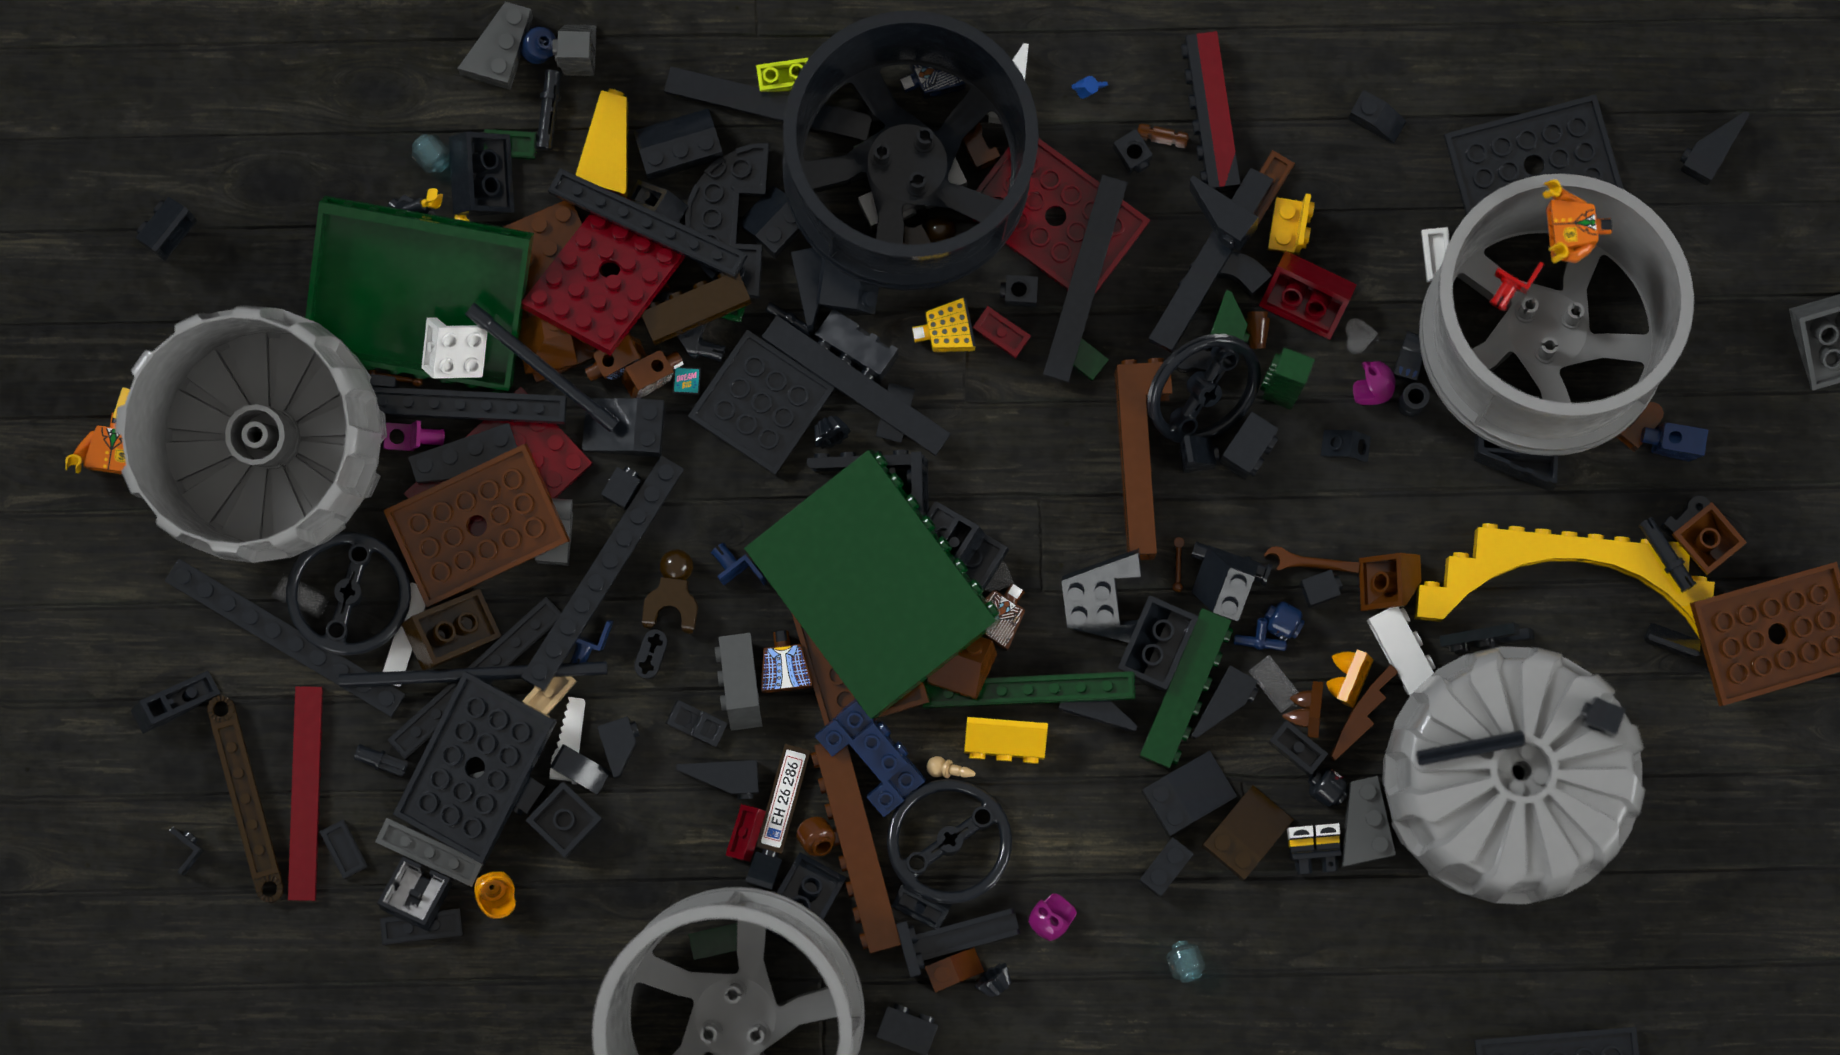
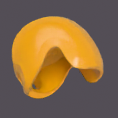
[474,871,516,919]

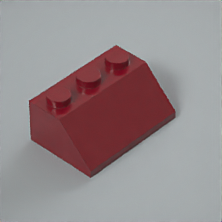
[1259,251,1357,340]

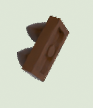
[1282,681,1324,738]

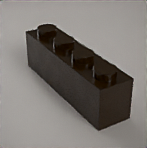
[642,273,752,345]

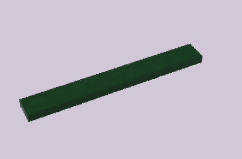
[923,671,1135,709]

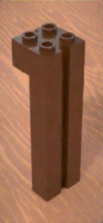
[1115,358,1172,560]

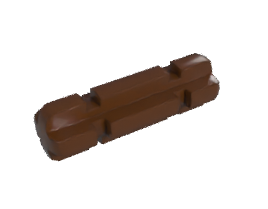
[1138,124,1189,148]

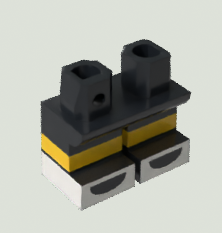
[1286,823,1341,875]

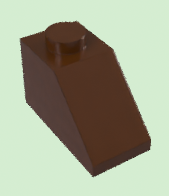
[925,947,984,993]

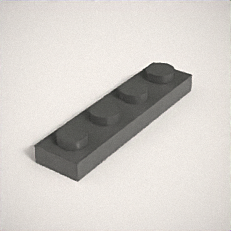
[375,818,484,887]

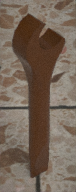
[1264,546,1360,573]

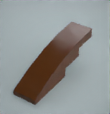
[1329,665,1398,762]

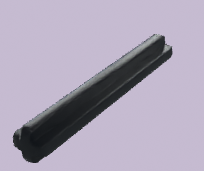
[1416,731,1525,766]

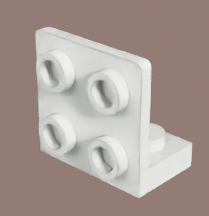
[422,318,487,378]

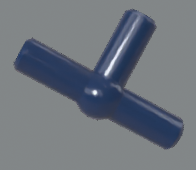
[1233,618,1287,651]

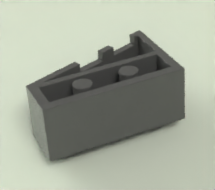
[457,2,533,90]
[553,24,596,76]
[715,633,763,731]
[1340,776,1396,868]

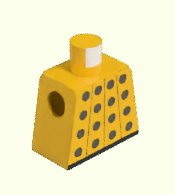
[912,297,975,352]

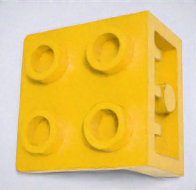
[1267,194,1315,255]

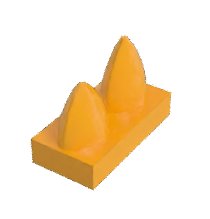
[1326,650,1374,708]

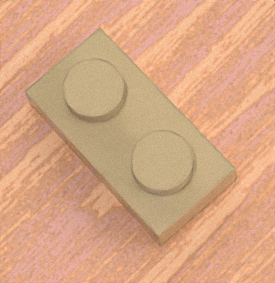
[523,676,577,715]

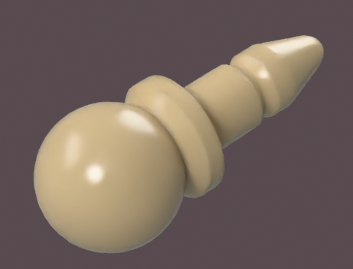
[926,756,975,778]

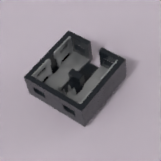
[377,857,453,931]

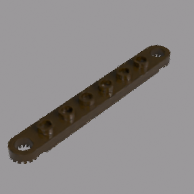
[208,696,284,903]

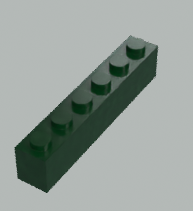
[1259,348,1315,409]
[1139,608,1233,769]

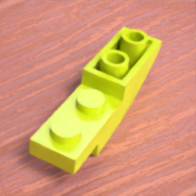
[756,58,808,92]

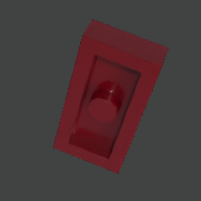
[973,306,1031,359]
[726,804,766,862]

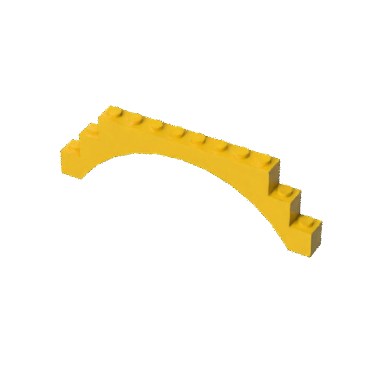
[1414,523,1715,639]

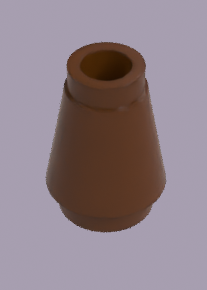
[1244,311,1271,349]

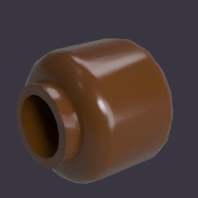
[796,816,836,856]

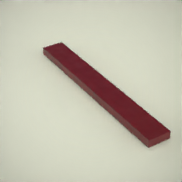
[288,686,323,901]

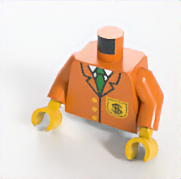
[1543,179,1612,263]
[65,413,126,474]

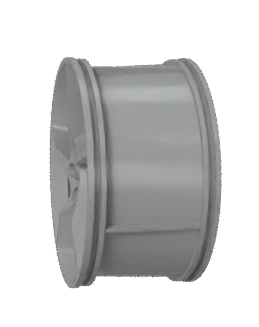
[1419,174,1694,456]
[592,887,865,1055]

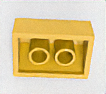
[964,717,1048,764]

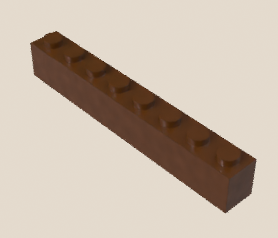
[811,744,901,954]

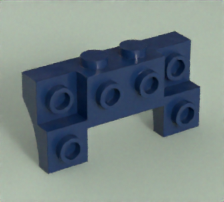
[815,699,925,817]

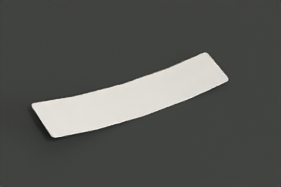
[383,583,426,686]

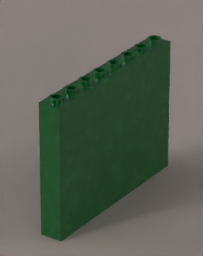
[305,196,534,393]
[744,450,1001,719]

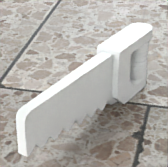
[549,697,585,785]

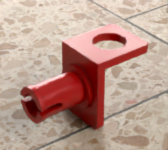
[1490,262,1544,311]

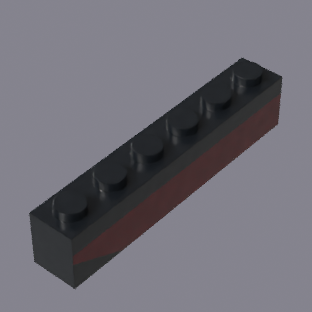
[1181,31,1240,192]

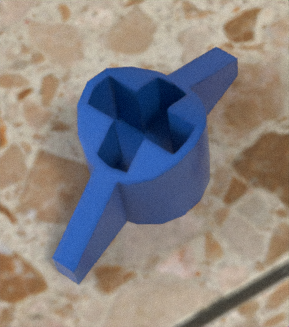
[1072,76,1108,99]

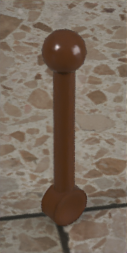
[368,370,422,387]
[1172,537,1184,593]

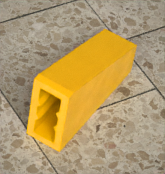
[576,89,628,198]

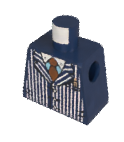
[899,65,965,99]

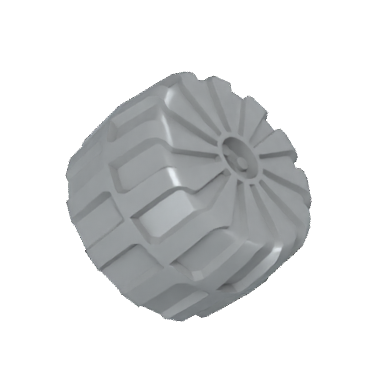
[115,306,387,563]
[1382,646,1645,905]

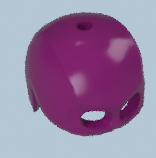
[1353,361,1396,405]
[1028,893,1077,941]

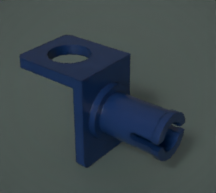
[711,543,767,585]
[570,620,614,663]

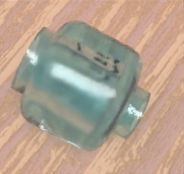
[411,134,450,173]
[1166,941,1205,983]

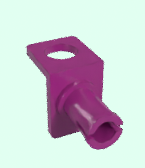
[383,420,445,451]

